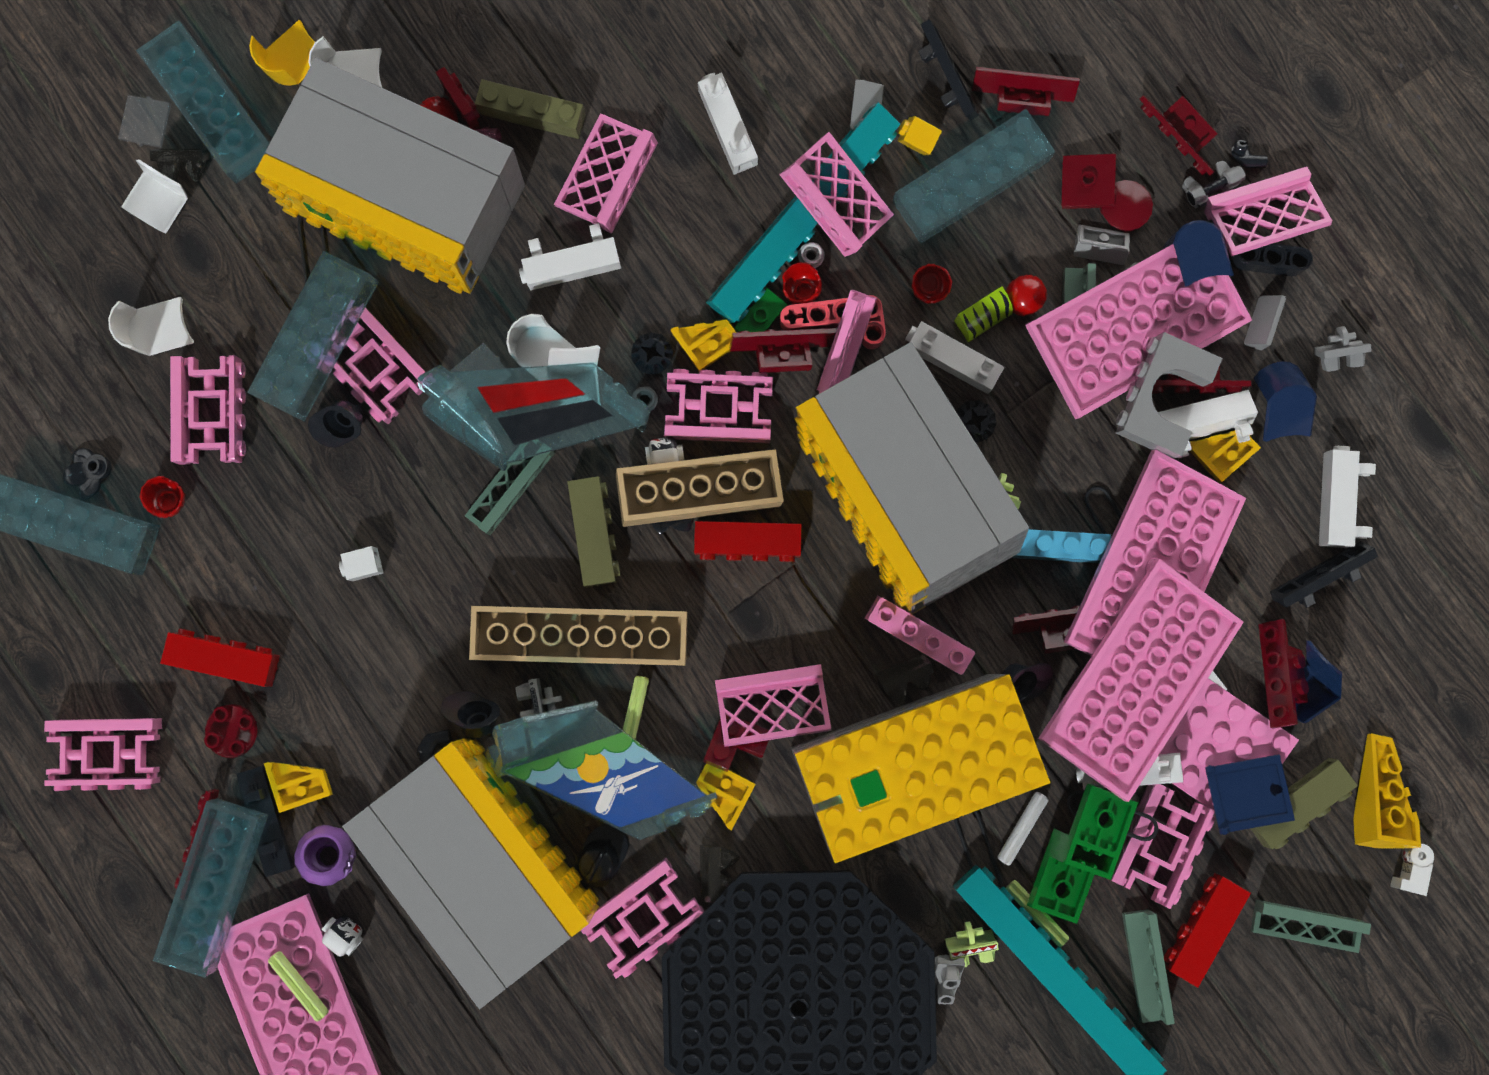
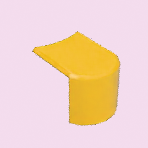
[249,20,315,86]

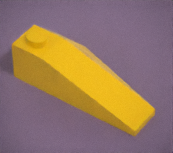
[1353,733,1421,848]

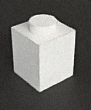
[339,546,383,581]

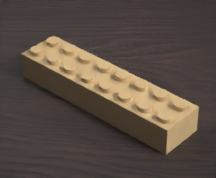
[469,606,688,666]

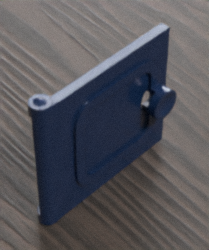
[1205,754,1295,835]

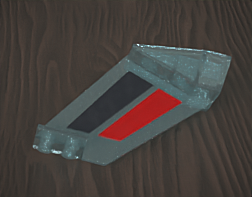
[417,363,650,471]

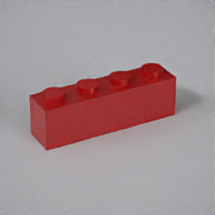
[694,521,801,562]
[160,628,280,687]
[1164,873,1251,988]

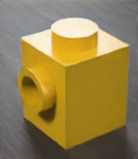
[897,116,942,155]

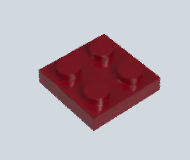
[435,67,480,131]

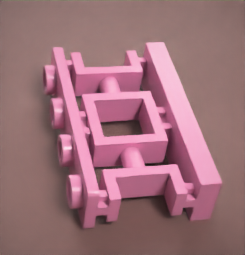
[313,302,435,424]
[170,355,246,465]
[664,369,773,443]
[865,595,975,675]
[44,718,162,791]
[1111,784,1215,909]
[580,858,704,979]

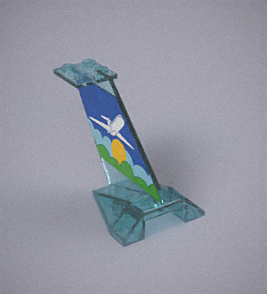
[485,701,717,840]

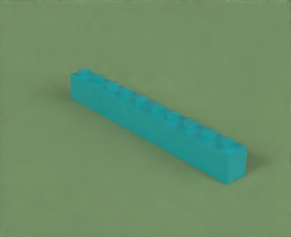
[706,102,901,323]
[952,864,1167,1075]

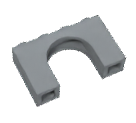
[1116,332,1222,459]

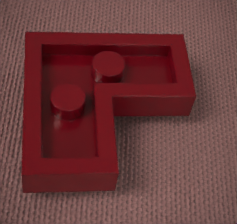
[703,715,769,772]

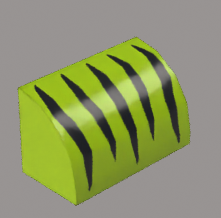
[954,286,1013,342]

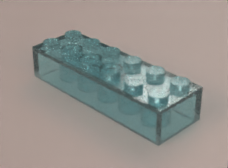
[136,21,270,184]
[892,109,1055,244]
[247,251,379,421]
[0,474,160,575]
[153,798,268,978]

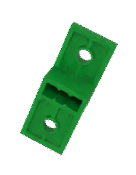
[1027,783,1138,924]

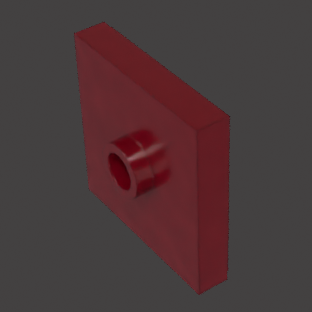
[1061,154,1116,209]

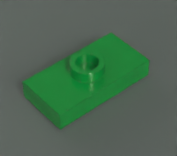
[734,288,788,332]

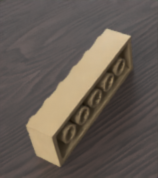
[616,449,784,527]

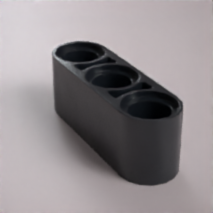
[1229,241,1313,276]

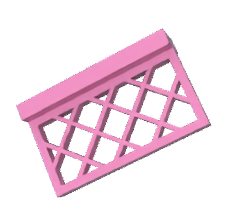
[554,113,658,234]
[779,132,894,257]
[1204,167,1332,256]
[817,290,877,394]
[715,664,831,747]

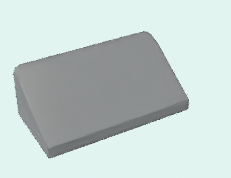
[850,79,884,131]
[1074,225,1130,265]
[1244,295,1286,350]

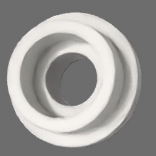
[798,242,824,268]

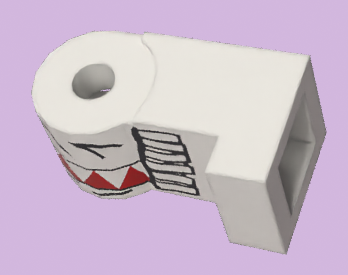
[1390,844,1434,896]

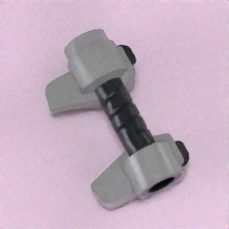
[1182,161,1246,208]

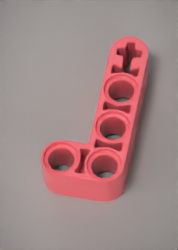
[780,295,886,349]

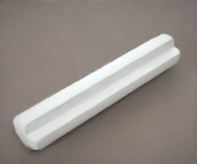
[997,792,1049,865]

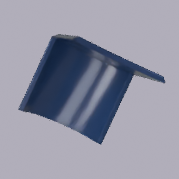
[1163,220,1234,287]
[1253,362,1317,442]
[1295,641,1342,723]

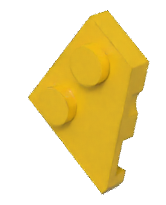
[670,319,737,371]
[1189,430,1261,483]
[264,762,333,813]
[696,764,756,831]

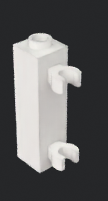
[698,73,758,175]
[519,223,621,290]
[905,321,1004,394]
[1158,390,1258,458]
[1319,446,1376,548]
[1076,753,1184,790]

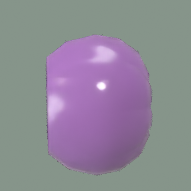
[294,825,356,886]

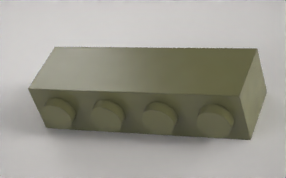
[475,79,586,139]
[567,476,621,587]
[1250,758,1358,849]

